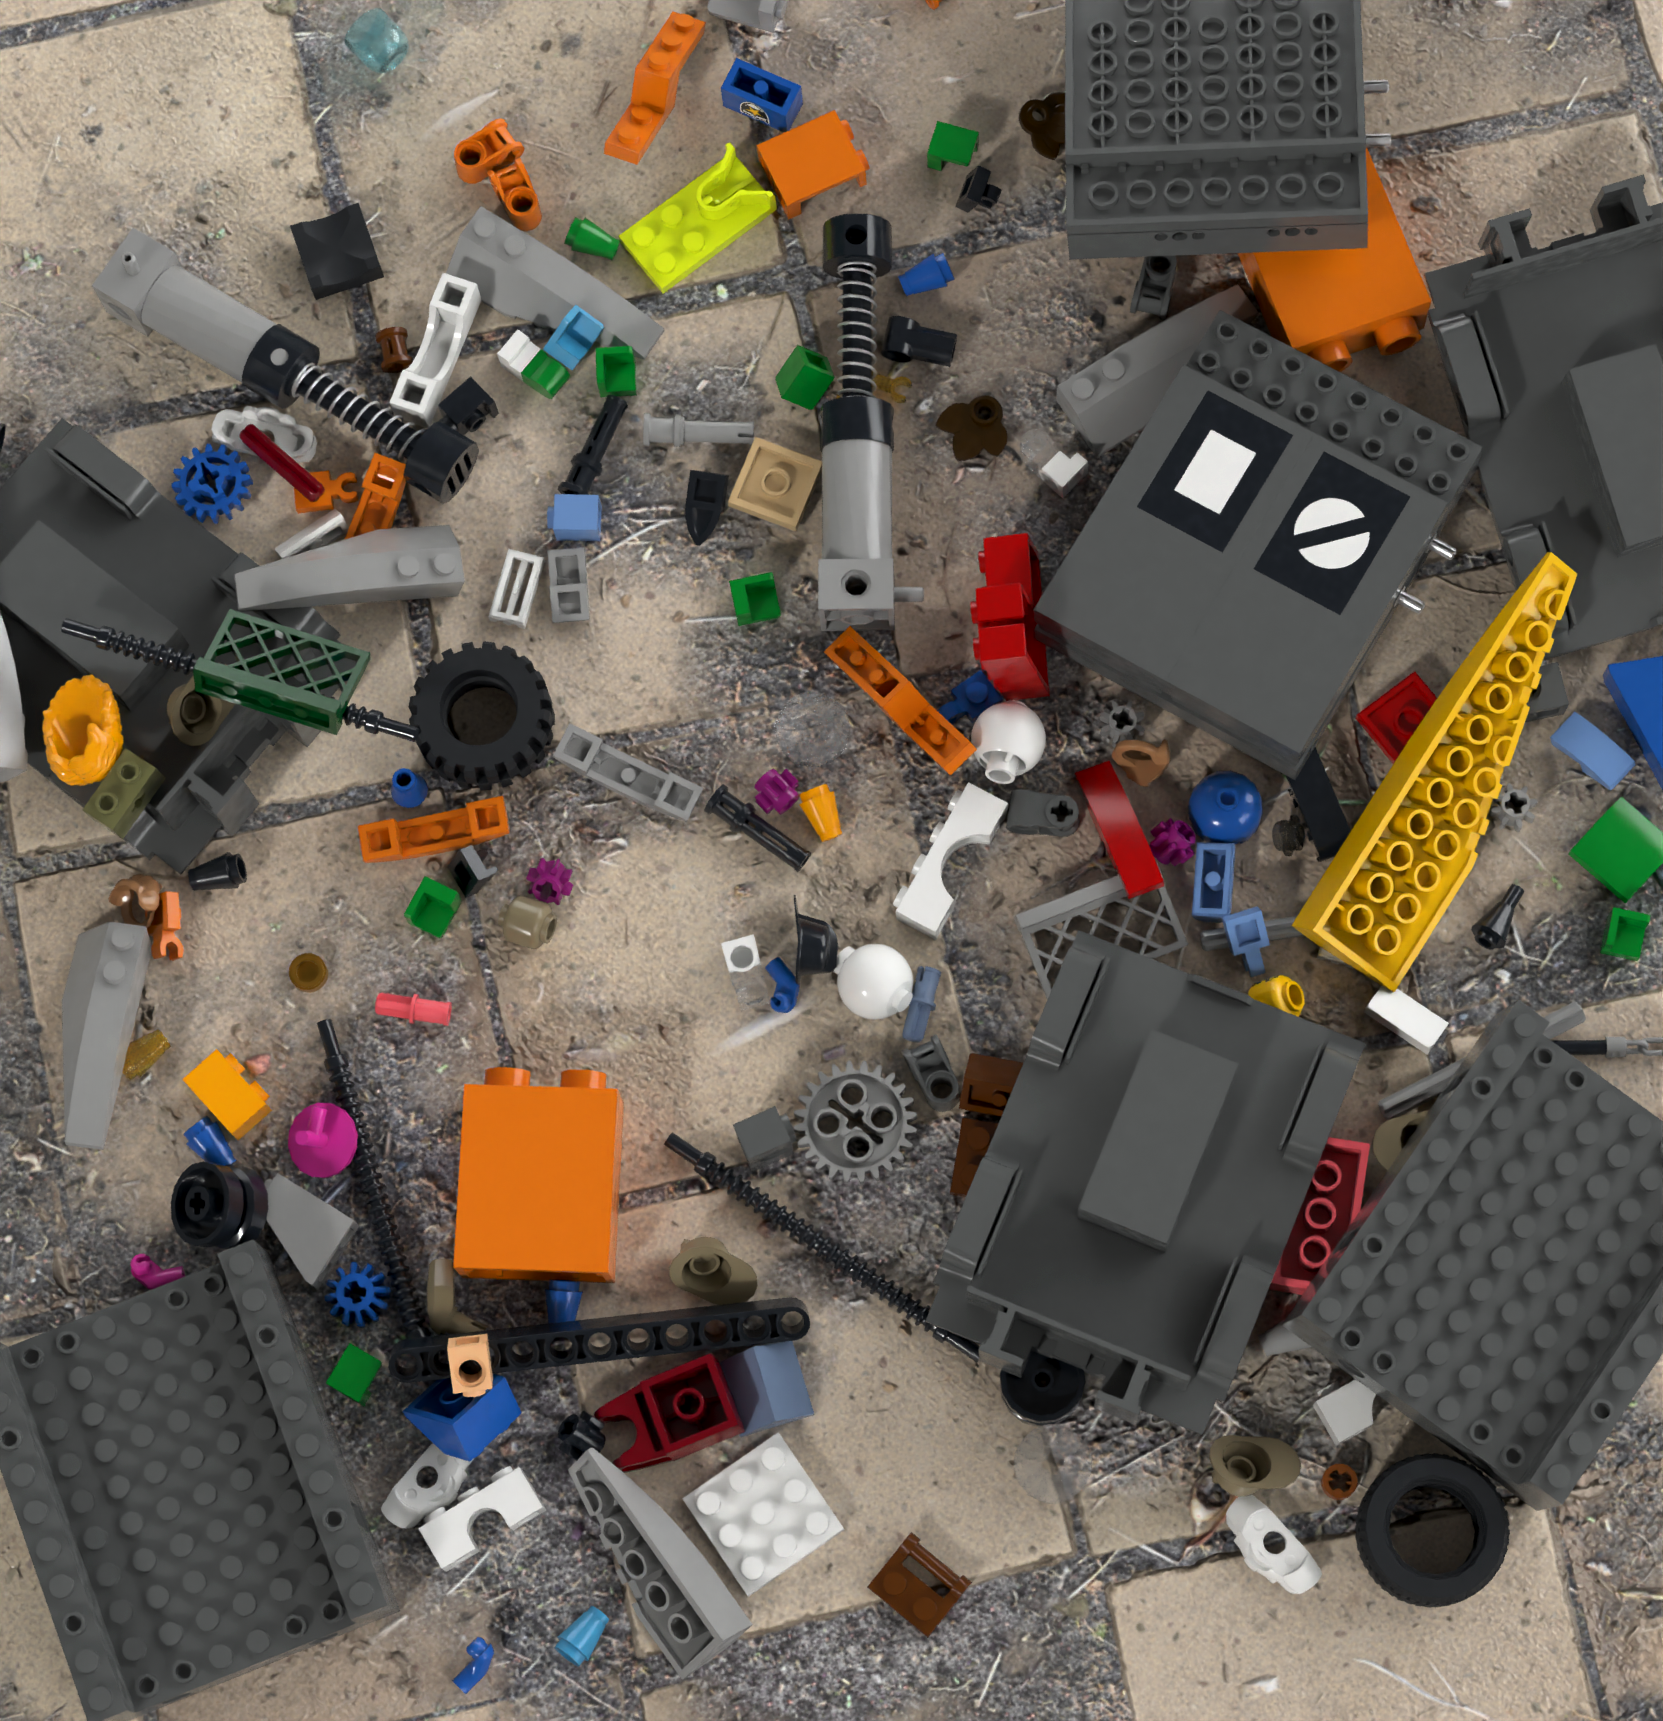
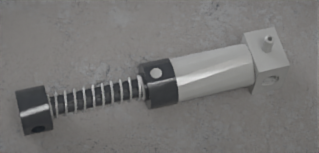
[818,214,924,631]
[92,228,479,504]

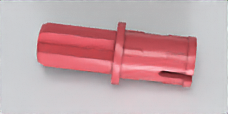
[375,992,452,1026]

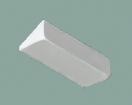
[275,509,349,559]
[1364,986,1449,1055]

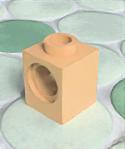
[447,1334,493,1397]

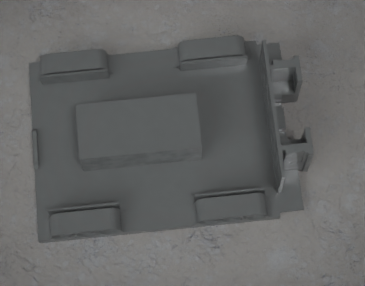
[1424,174,1663,660]
[0,418,357,875]
[926,930,1366,1435]

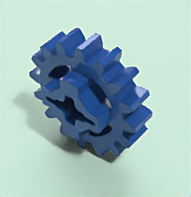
[171,444,253,524]

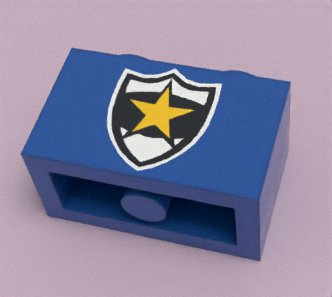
[721,58,803,132]

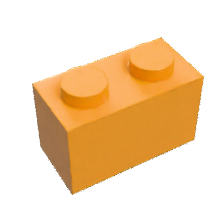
[182,1049,272,1140]

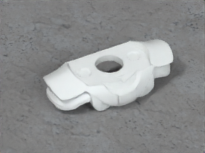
[211,406,317,462]
[381,1443,474,1529]
[1226,1495,1322,1594]

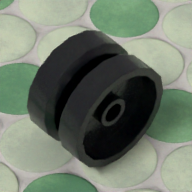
[171,1161,268,1249]
[999,1351,1086,1427]

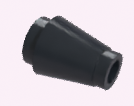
[188,852,247,891]

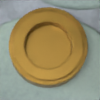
[289,953,328,993]

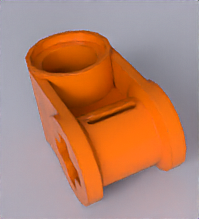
[454,118,525,184]
[487,157,542,231]

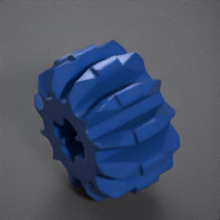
[324,1262,391,1328]

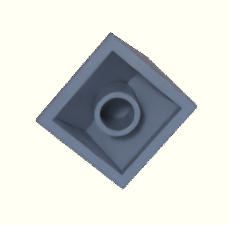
[719,1341,814,1437]

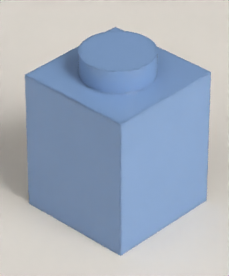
[547,494,602,541]

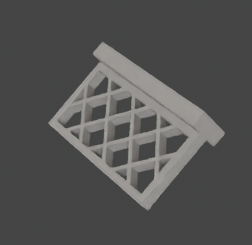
[1013,860,1188,1000]

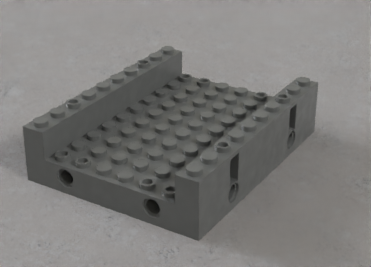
[1282,1000,1663,1511]
[0,1239,400,1721]

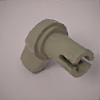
[427,1259,488,1335]

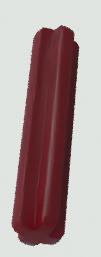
[239,424,325,502]

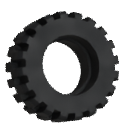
[409,641,555,791]

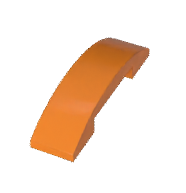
[344,453,406,540]
[358,796,510,863]

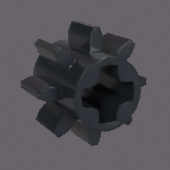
[558,1411,606,1461]

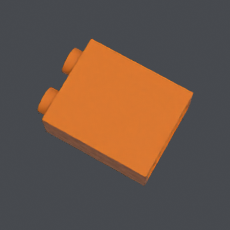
[1238,147,1431,372]
[453,1067,624,1283]

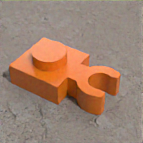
[294,470,359,514]

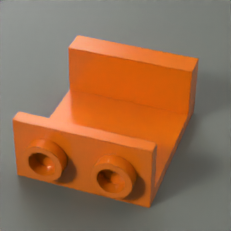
[757,110,870,219]

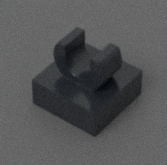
[955,165,1002,213]
[447,845,498,898]

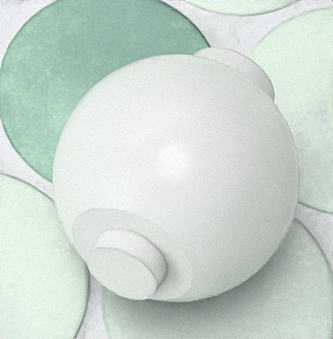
[971,700,1046,784]
[833,944,913,1020]

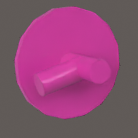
[288,1103,358,1178]

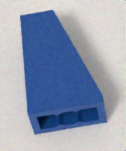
[1603,656,1663,790]

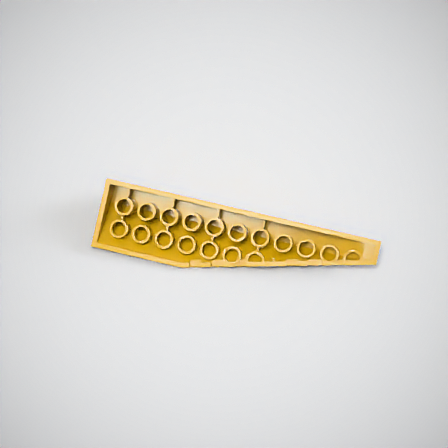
[1291,552,1577,992]

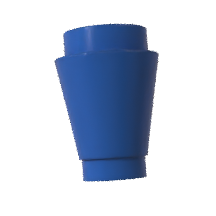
[898,253,955,296]
[391,768,428,808]
[183,1116,237,1165]
[545,1279,583,1324]

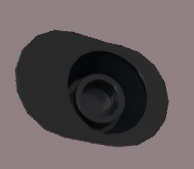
[794,895,838,985]

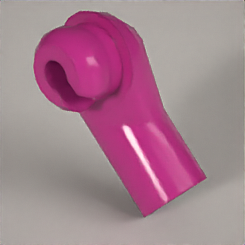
[130,1254,185,1290]

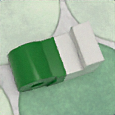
[497,329,571,399]

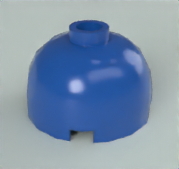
[1188,770,1263,844]

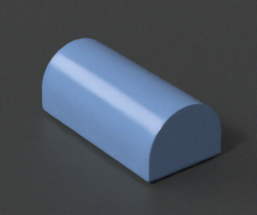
[1192,842,1236,923]

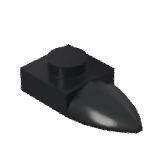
[685,470,729,546]

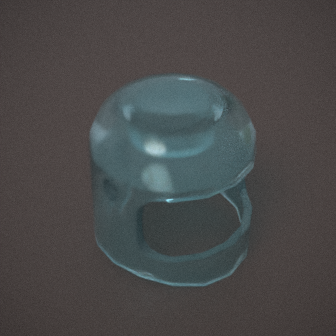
[345,8,409,73]

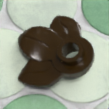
[1019,92,1065,160]
[936,395,1008,461]

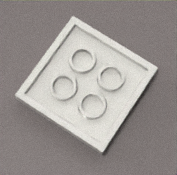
[682,1432,845,1597]

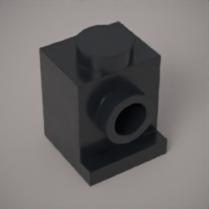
[438,376,499,435]

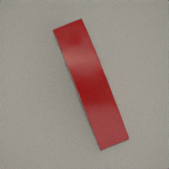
[1075,760,1164,899]

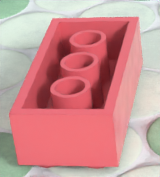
[1269,1137,1370,1295]

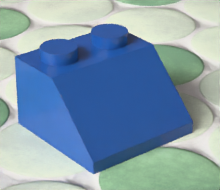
[403,1374,522,1462]

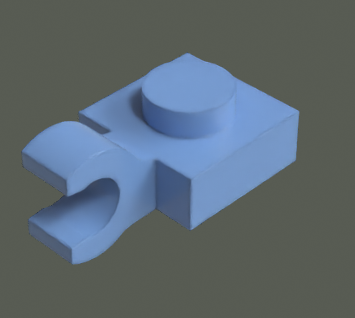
[1222,906,1270,977]

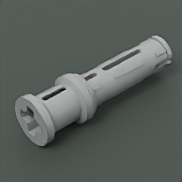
[643,413,754,447]

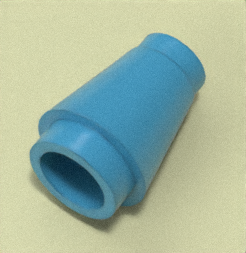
[554,1606,609,1667]

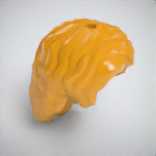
[42,675,124,786]

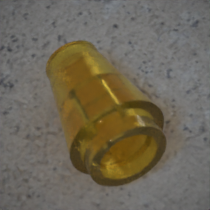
[122,1029,171,1081]

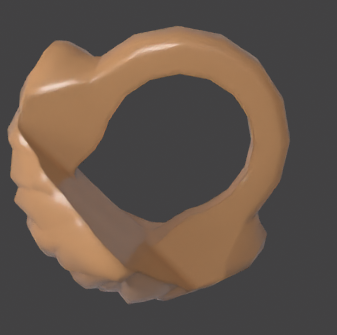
[1112,739,1171,787]
[108,874,162,928]

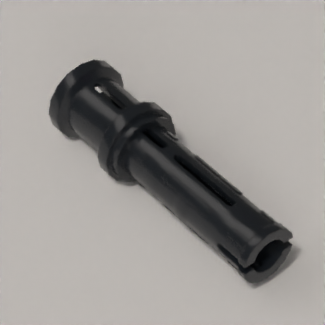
[558,395,628,495]
[704,784,811,872]

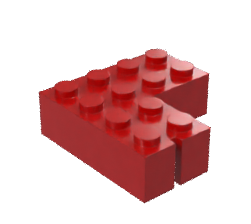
[970,533,1050,701]

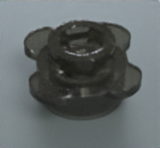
[1272,815,1305,856]

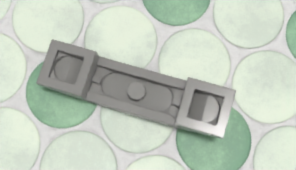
[553,723,704,822]

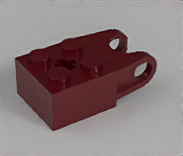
[594,1353,745,1473]

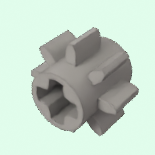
[1100,701,1145,748]
[1489,783,1538,832]

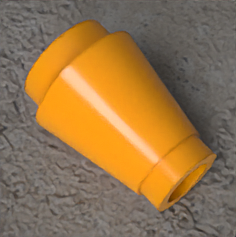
[799,784,843,842]

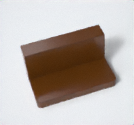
[959,1053,1023,1117]

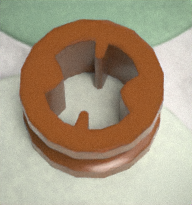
[1321,1464,1358,1500]

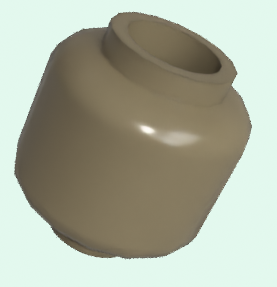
[498,895,557,949]

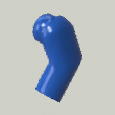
[765,957,800,1013]
[452,1637,494,1694]

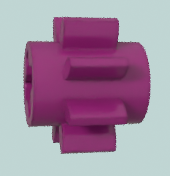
[754,768,800,815]
[1149,818,1196,867]
[526,858,574,905]

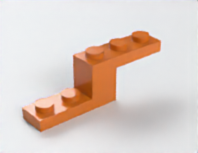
[604,11,706,165]
[824,626,977,776]

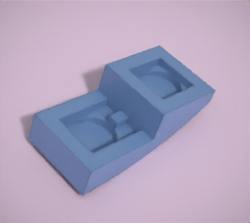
[1550,712,1636,791]

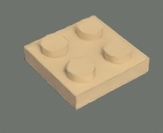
[728,437,822,531]

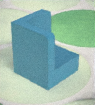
[543,305,604,371]

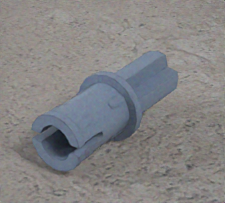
[902,966,941,1043]

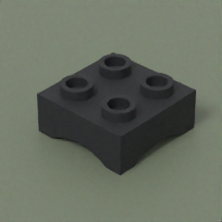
[290,203,384,300]

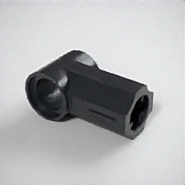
[880,316,957,367]

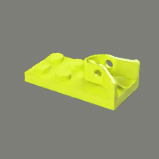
[618,142,777,294]

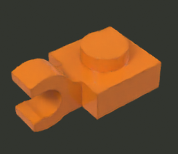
[145,891,184,961]

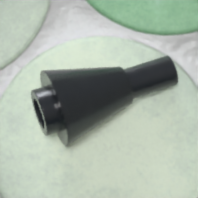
[1471,884,1524,950]

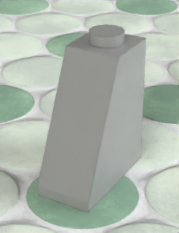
[264,1173,359,1290]

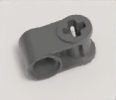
[1130,255,1177,321]
[1006,789,1080,837]
[902,1035,960,1112]

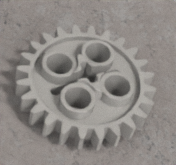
[794,1061,917,1185]

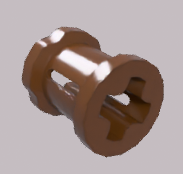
[375,327,413,373]

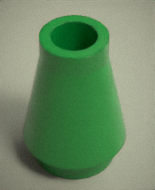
[564,217,621,261]

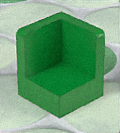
[927,121,979,171]
[775,344,835,410]
[596,346,637,397]
[729,572,781,626]
[404,876,462,939]
[1600,907,1651,961]
[326,1343,382,1406]

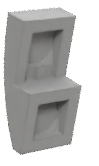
[547,547,590,623]

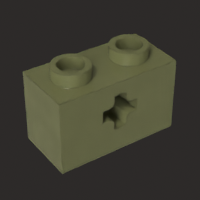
[82,748,166,839]

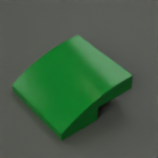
[1568,796,1663,904]

